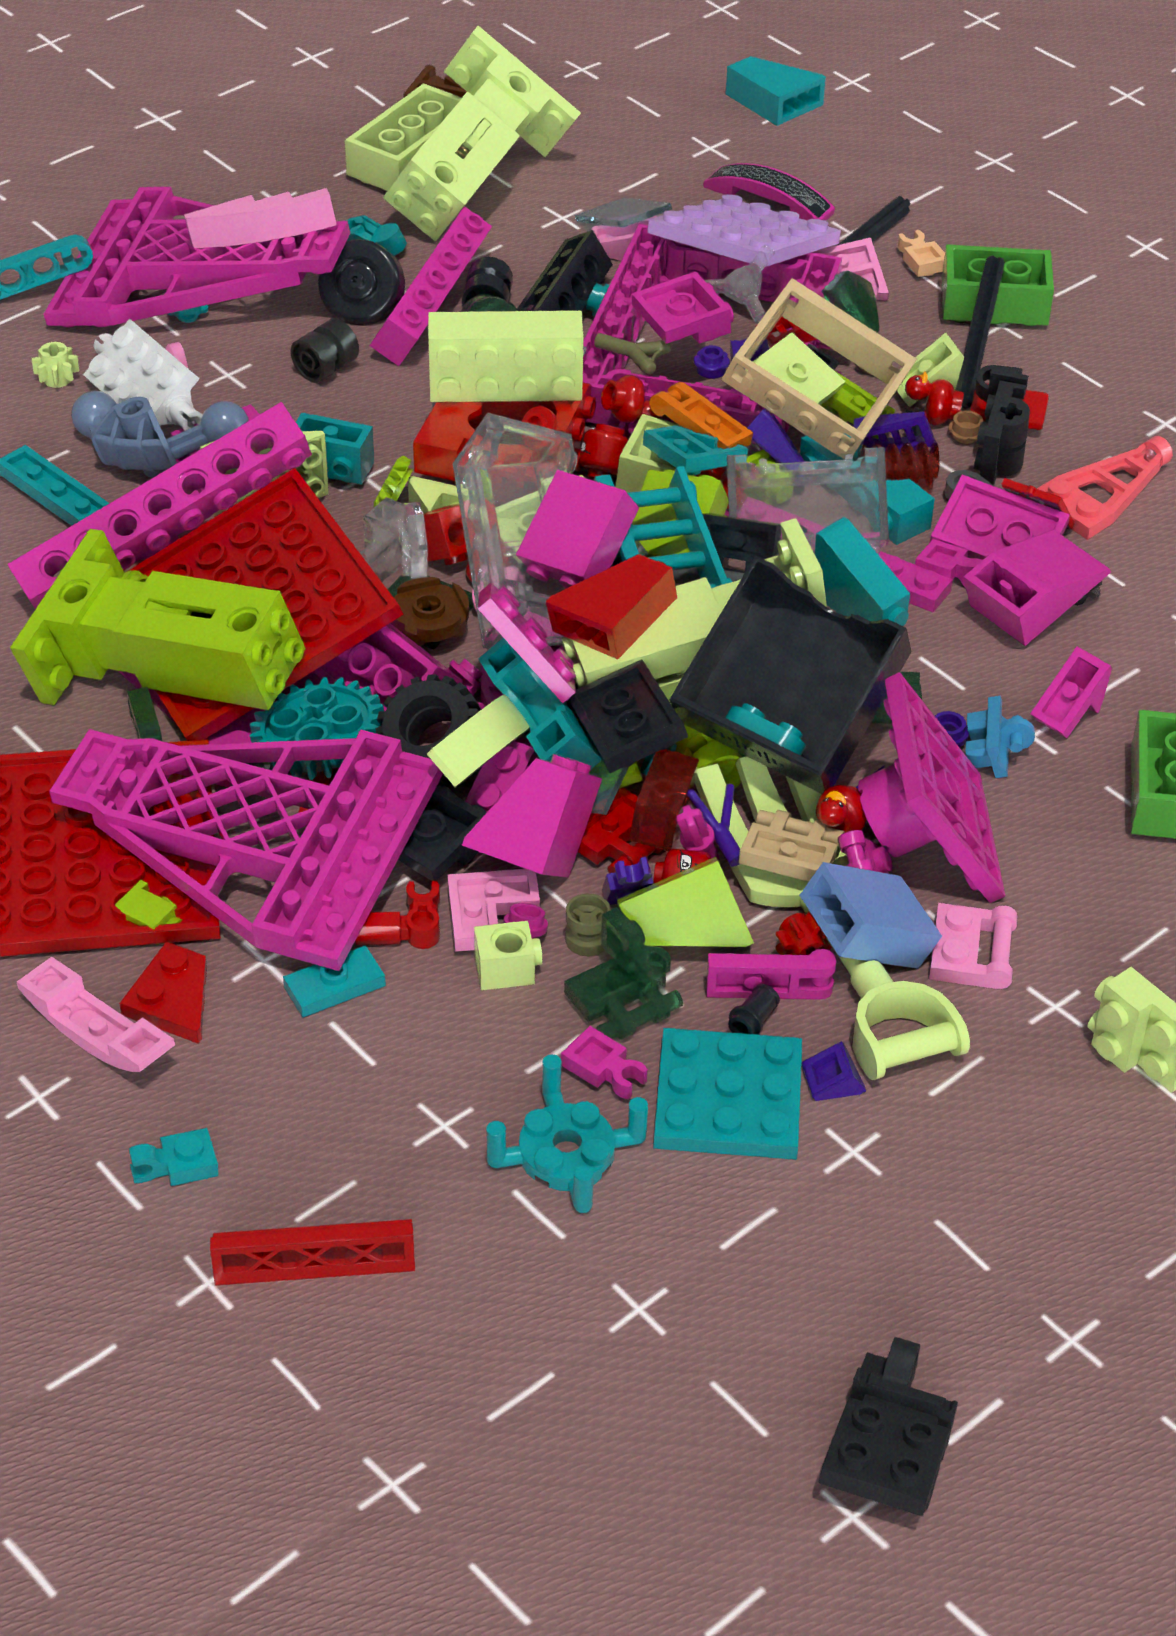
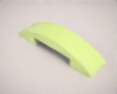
[427,694,530,787]

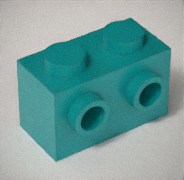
[296,412,375,485]

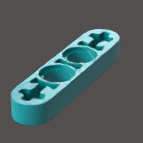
[0,235,93,300]

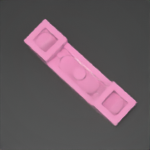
[17,957,175,1072]

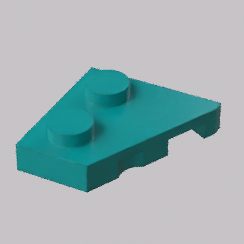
[643,425,748,475]

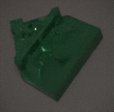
[822,270,880,333]

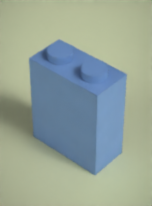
[799,862,942,969]

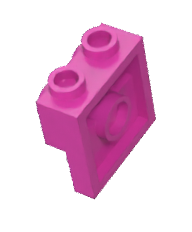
[632,271,734,344]

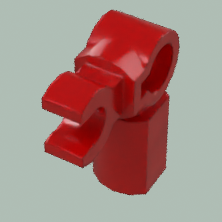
[355,881,440,949]

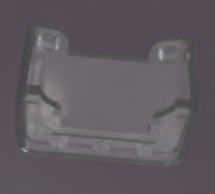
[727,447,889,561]

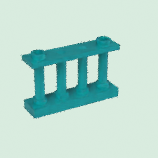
[594,466,732,588]

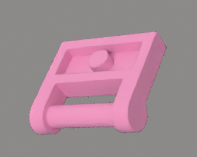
[929,903,1018,989]

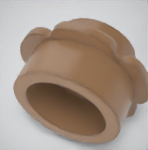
[948,411,983,444]

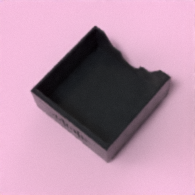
[669,555,912,794]

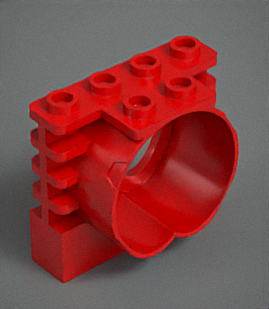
[413,382,596,509]

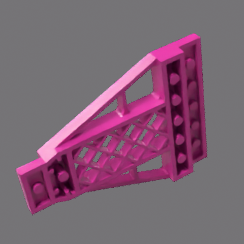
[43,187,350,328]
[49,729,443,971]

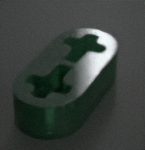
[126,686,162,741]

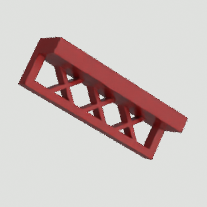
[210,1219,415,1286]

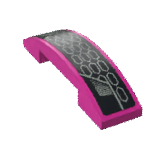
[703,163,835,221]

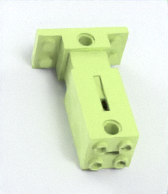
[383,26,581,242]
[561,518,827,702]

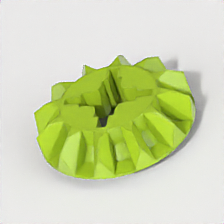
[374,455,413,514]

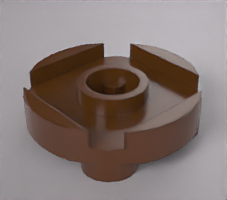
[391,577,469,646]

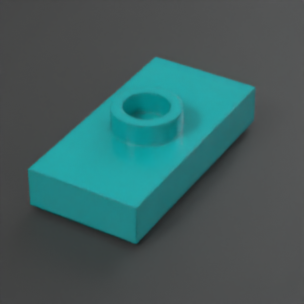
[283,945,386,1018]

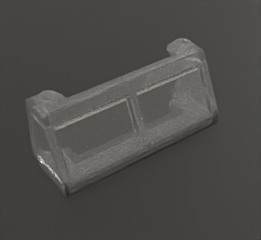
[453,413,577,649]

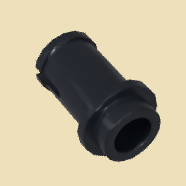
[728,984,780,1035]

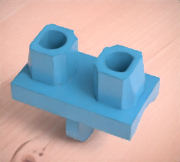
[965,695,1035,778]

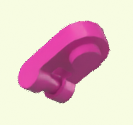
[837,830,893,874]

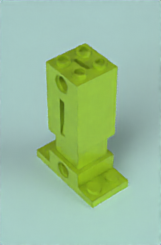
[10,529,306,710]

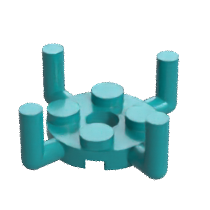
[486,1054,648,1213]

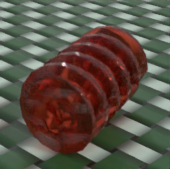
[858,442,940,490]

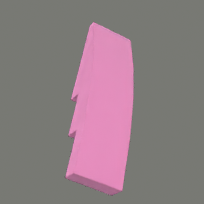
[184,188,337,248]

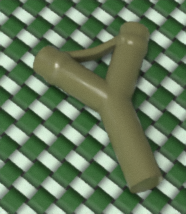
[594,333,671,375]

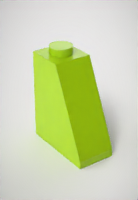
[613,857,754,947]

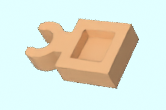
[898,230,945,277]

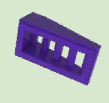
[748,408,812,481]
[853,412,936,463]

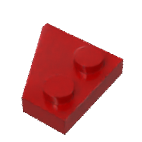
[119,941,207,1044]

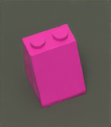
[462,754,603,878]

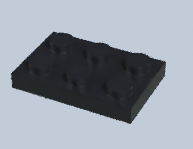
[568,660,688,773]

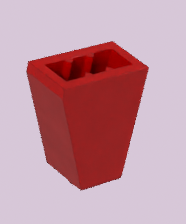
[546,554,677,660]

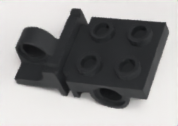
[974,365,1030,486]
[819,1337,958,1516]

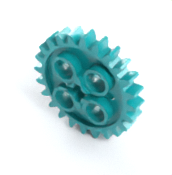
[250,677,384,780]

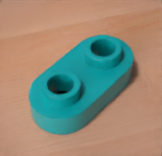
[725,703,806,756]

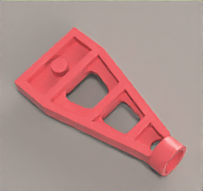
[1037,436,1173,540]

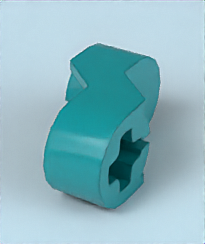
[346,215,407,256]

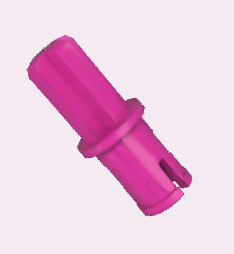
[676,805,719,860]

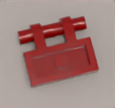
[578,787,677,873]

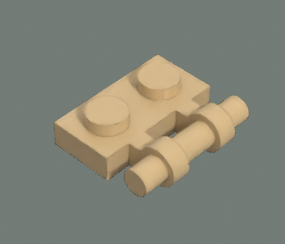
[739,810,845,882]

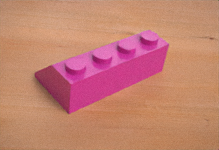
[313,623,463,711]

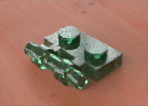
[564,946,683,1040]

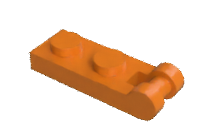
[649,382,753,449]

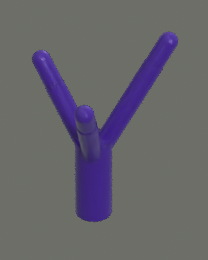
[675,783,740,867]

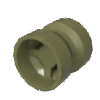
[565,893,611,957]

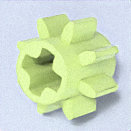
[32,342,79,388]

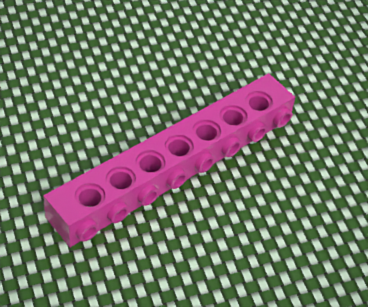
[7,402,312,609]

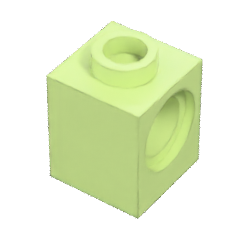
[474,921,542,990]

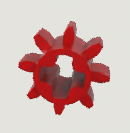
[775,912,832,955]

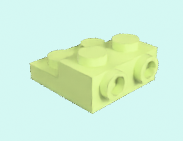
[1088,967,1176,1093]

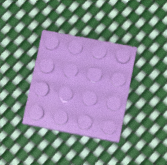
[647,195,841,267]

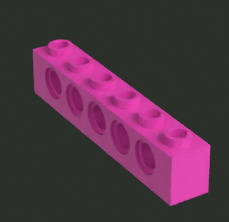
[369,206,492,366]

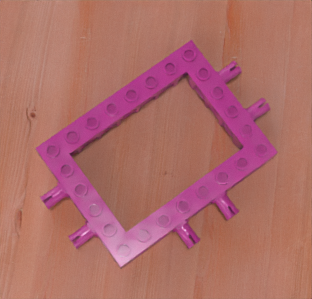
[583,224,842,452]

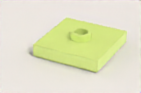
[745,332,846,405]

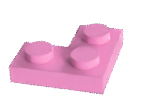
[447,869,540,952]

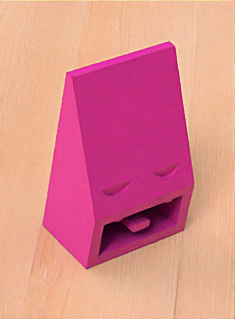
[963,530,1111,646]

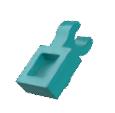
[129,1128,219,1186]

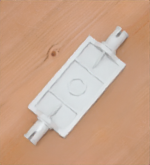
[83,319,202,431]

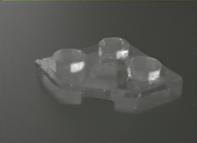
[397,502,428,580]

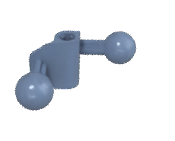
[71,391,249,478]

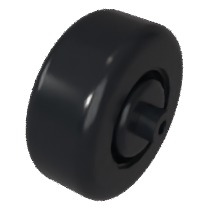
[318,239,405,325]

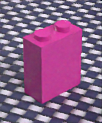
[516,470,639,588]

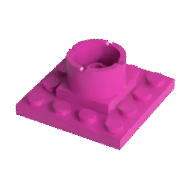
[858,672,1006,903]

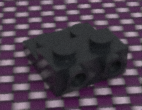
[398,785,487,881]

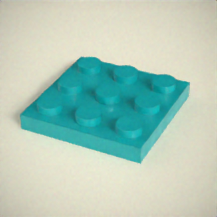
[654,1028,802,1160]

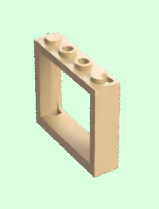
[722,278,917,463]

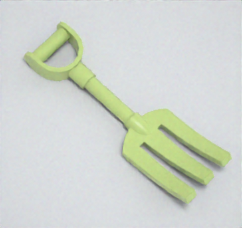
[692,757,970,1080]

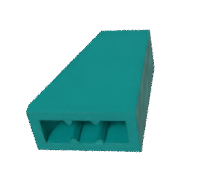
[726,56,826,126]
[814,517,910,626]

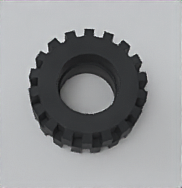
[375,674,482,788]

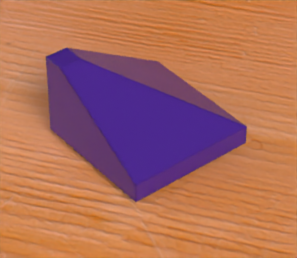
[801,1041,866,1101]

